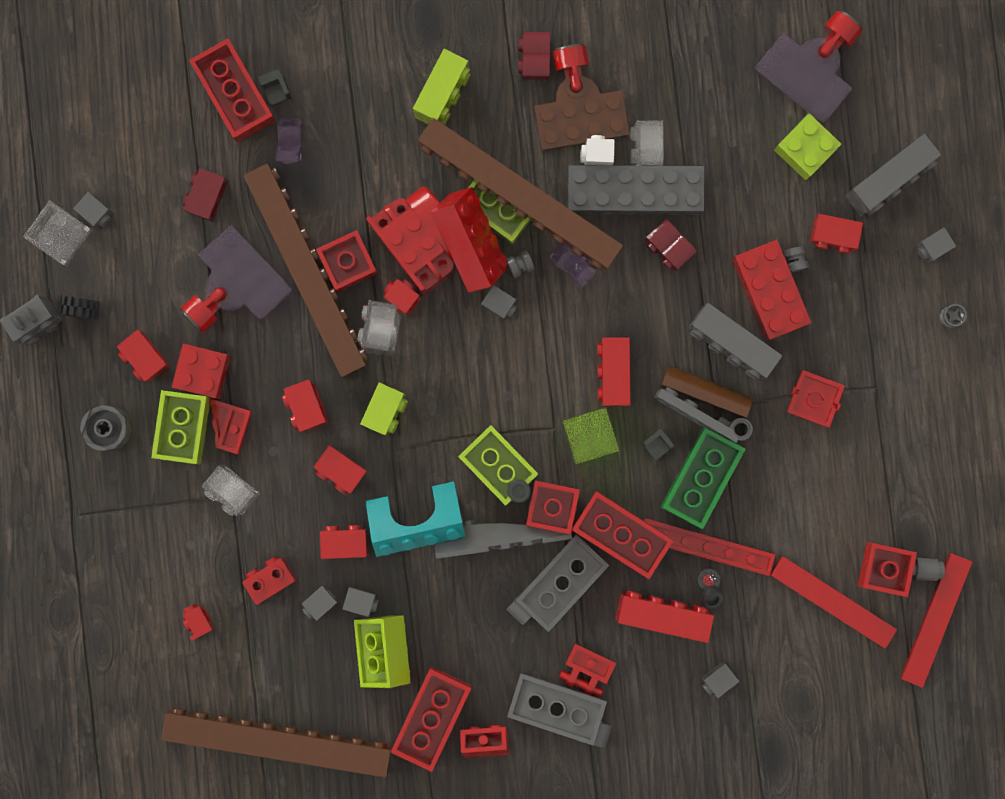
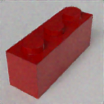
[597,337,630,406]

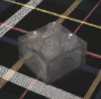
[23,200,92,266]
[201,465,260,516]

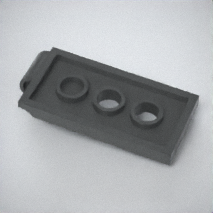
[653,387,753,443]
[506,535,609,632]
[507,673,612,748]

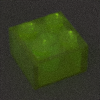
[562,408,619,464]

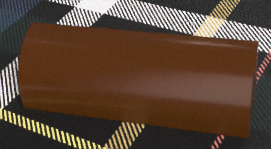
[660,365,752,418]

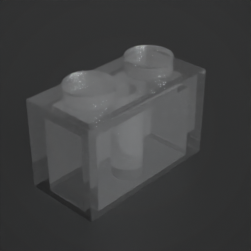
[630,121,663,166]

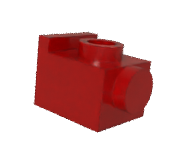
[183,603,215,641]

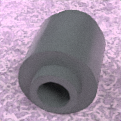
[912,558,945,581]

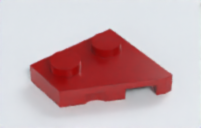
[209,399,253,455]

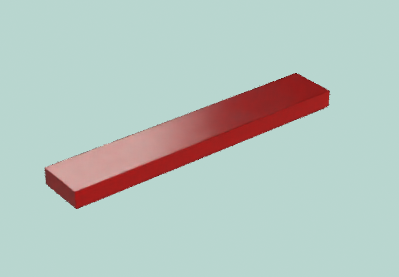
[644,518,776,576]
[900,553,972,688]
[771,556,897,649]

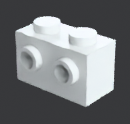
[580,135,614,166]

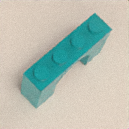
[366,482,466,557]

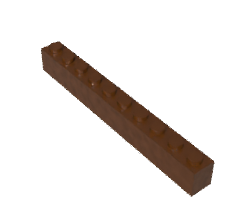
[418,118,623,271]
[243,163,368,378]
[161,707,392,778]

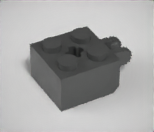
[0,294,63,346]

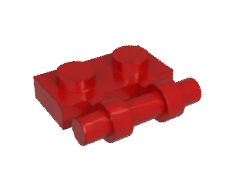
[559,643,616,698]

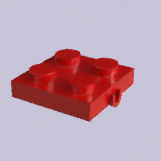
[786,370,845,428]

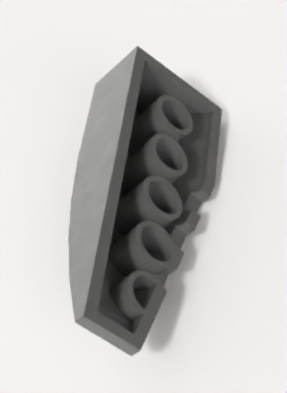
[435,520,572,559]

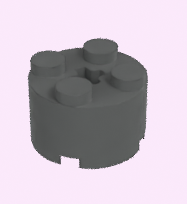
[80,405,132,451]

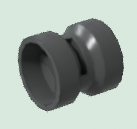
[783,246,809,273]
[506,250,535,279]
[939,304,967,328]

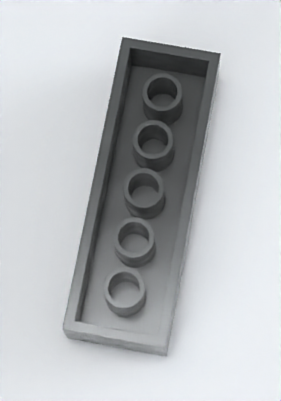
[567,165,704,215]

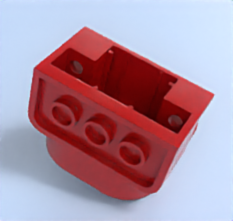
[366,186,455,296]

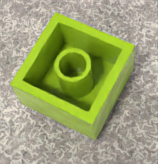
[774,113,841,181]
[360,383,408,436]

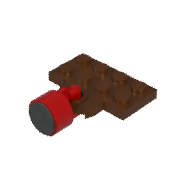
[534,44,630,151]

